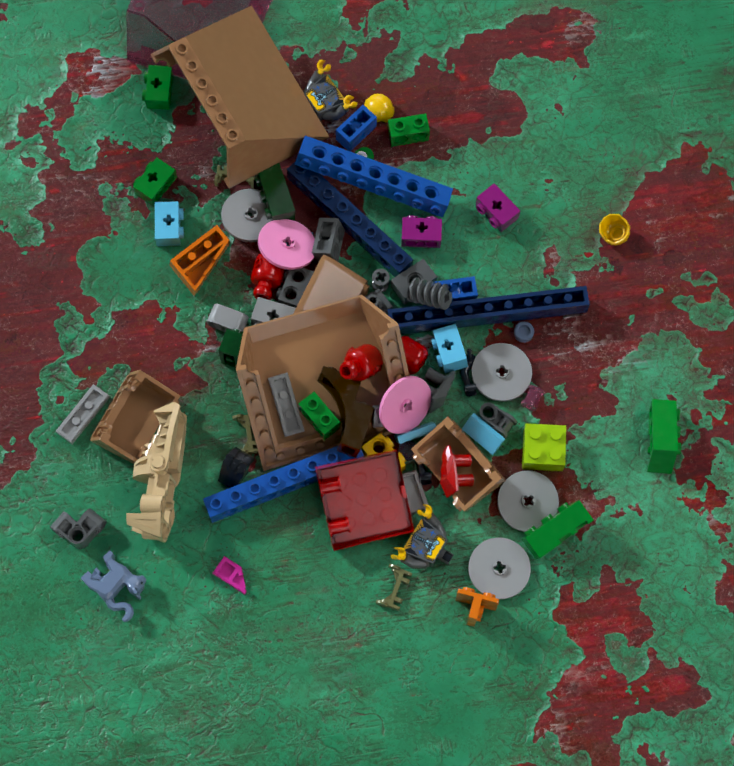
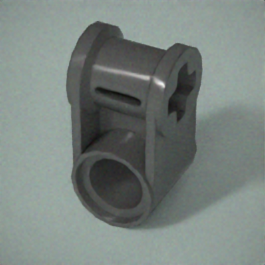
[478,403,518,439]

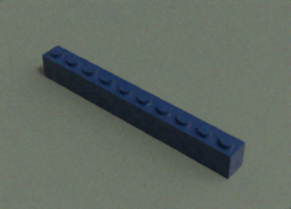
[387,286,590,335]

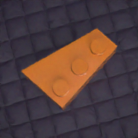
[170,225,229,297]

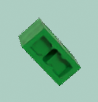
[388,113,430,147]
[298,391,340,441]

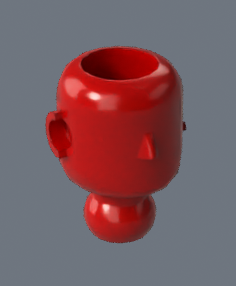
[251,253,285,300]
[401,336,428,375]
[339,344,383,381]

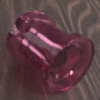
[521,385,545,411]

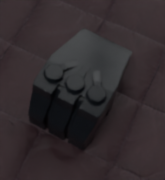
[218,447,254,488]

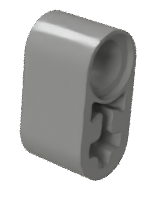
[206,304,249,332]

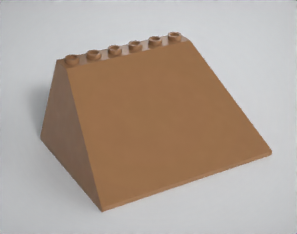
[151,6,329,188]
[236,295,420,471]

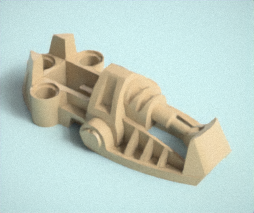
[126,402,187,543]

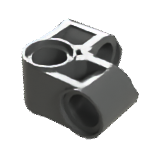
[50,508,107,549]

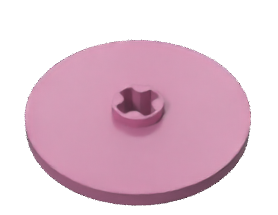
[258,219,315,270]
[379,376,431,434]

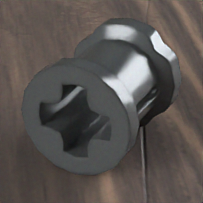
[372,269,390,292]

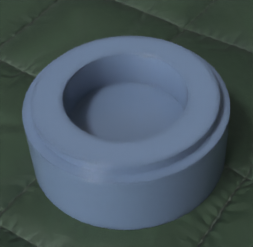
[514,322,534,343]

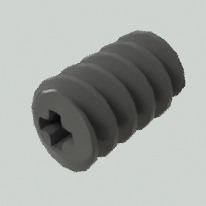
[407,277,452,310]

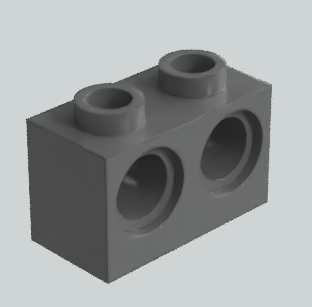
[312,218,345,263]
[276,268,314,308]

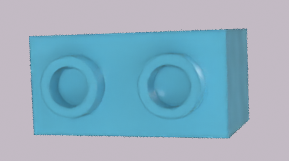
[155,201,184,246]
[431,324,468,373]

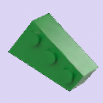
[647,399,681,474]

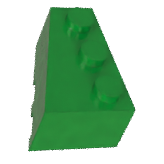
[521,500,594,559]

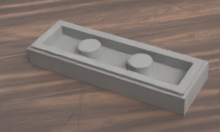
[268,372,304,437]
[55,384,110,444]

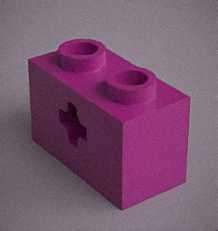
[475,183,520,232]
[401,215,442,248]

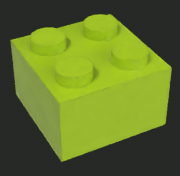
[522,423,566,471]

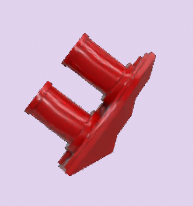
[440,445,474,498]

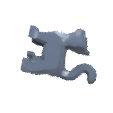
[81,551,146,622]

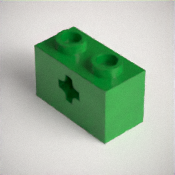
[142,65,174,110]
[133,157,177,207]

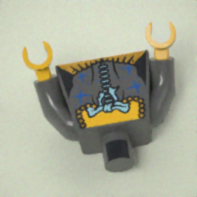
[304,60,357,121]
[391,504,454,569]

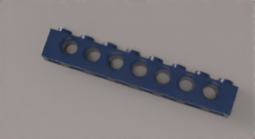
[287,161,413,277]

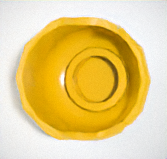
[364,94,394,123]
[599,214,630,246]

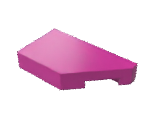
[213,556,247,595]

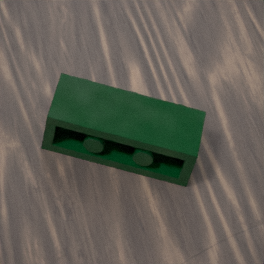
[254,163,295,221]

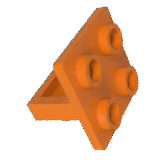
[455,587,500,627]

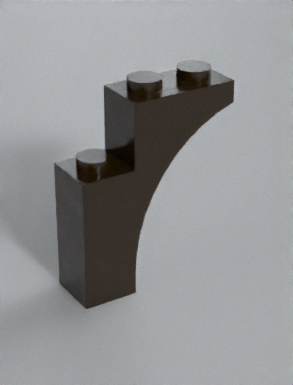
[317,366,374,458]

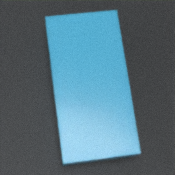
[462,413,505,455]
[394,422,436,444]

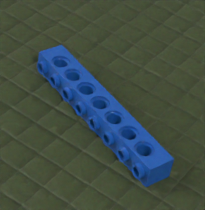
[295,135,453,217]
[203,446,364,523]

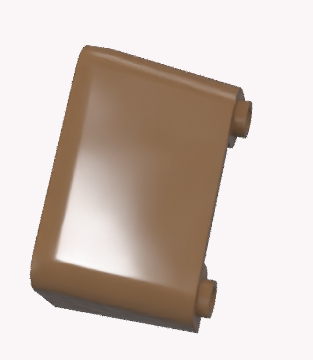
[293,255,370,314]
[90,370,180,464]
[411,417,506,512]

